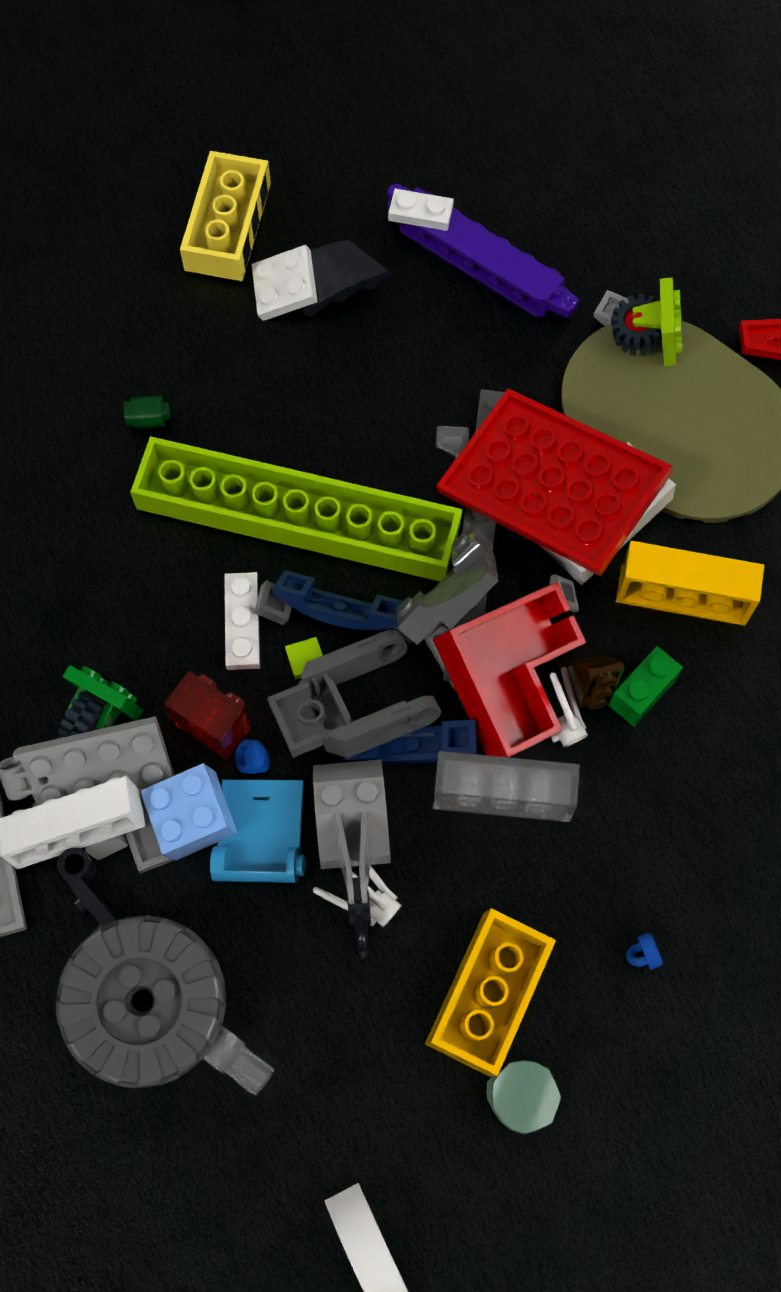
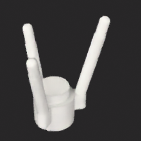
[550,667,588,747]
[313,865,402,927]

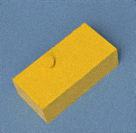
[616,541,764,626]
[425,908,556,1077]

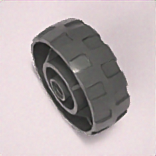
[56,915,226,1088]

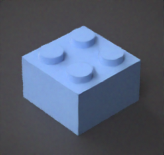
[140,763,238,861]

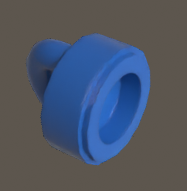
[235,739,270,774]
[626,932,663,970]

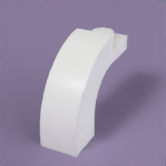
[325,1183,409,1292]

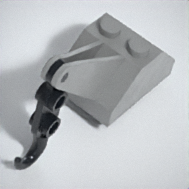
[313,759,391,959]

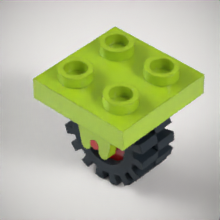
[611,278,682,366]

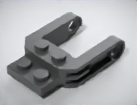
[267,629,441,758]

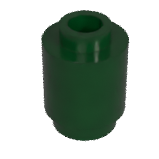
[124,395,171,429]

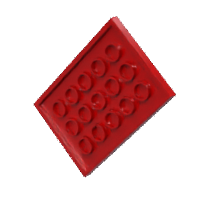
[436,389,673,576]

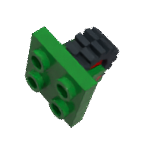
[58,665,143,738]

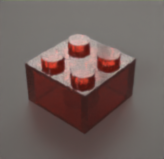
[164,671,251,760]

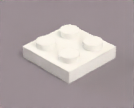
[252,245,318,321]

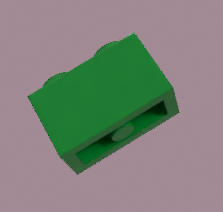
[608,646,683,727]

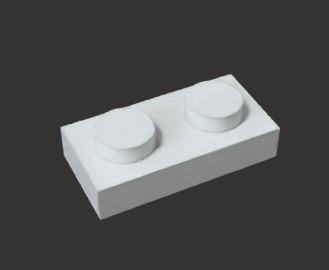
[388,189,454,231]

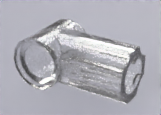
[203,1026,275,1096]

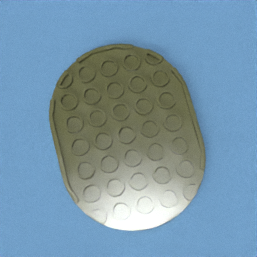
[561,321,781,523]

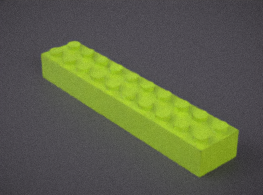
[130,436,462,581]

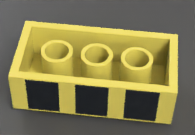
[180,151,271,281]

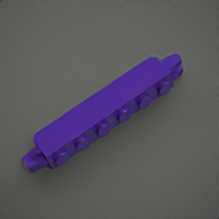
[387,184,579,318]

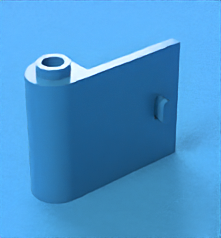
[210,780,306,883]

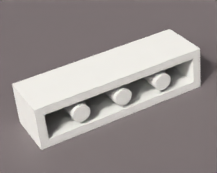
[0,776,145,869]

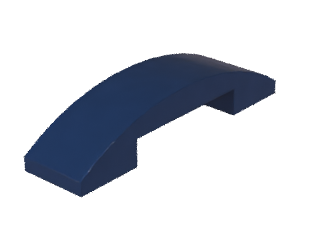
[273,570,403,630]
[343,719,477,764]

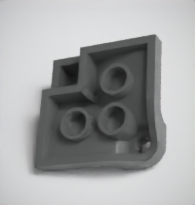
[396,532,498,645]

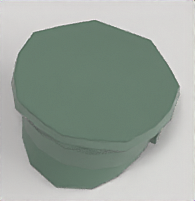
[487,1060,561,1135]

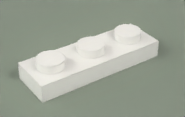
[224,572,260,670]

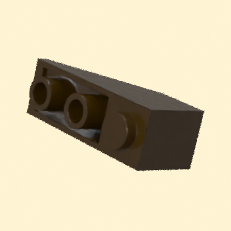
[567,654,625,710]

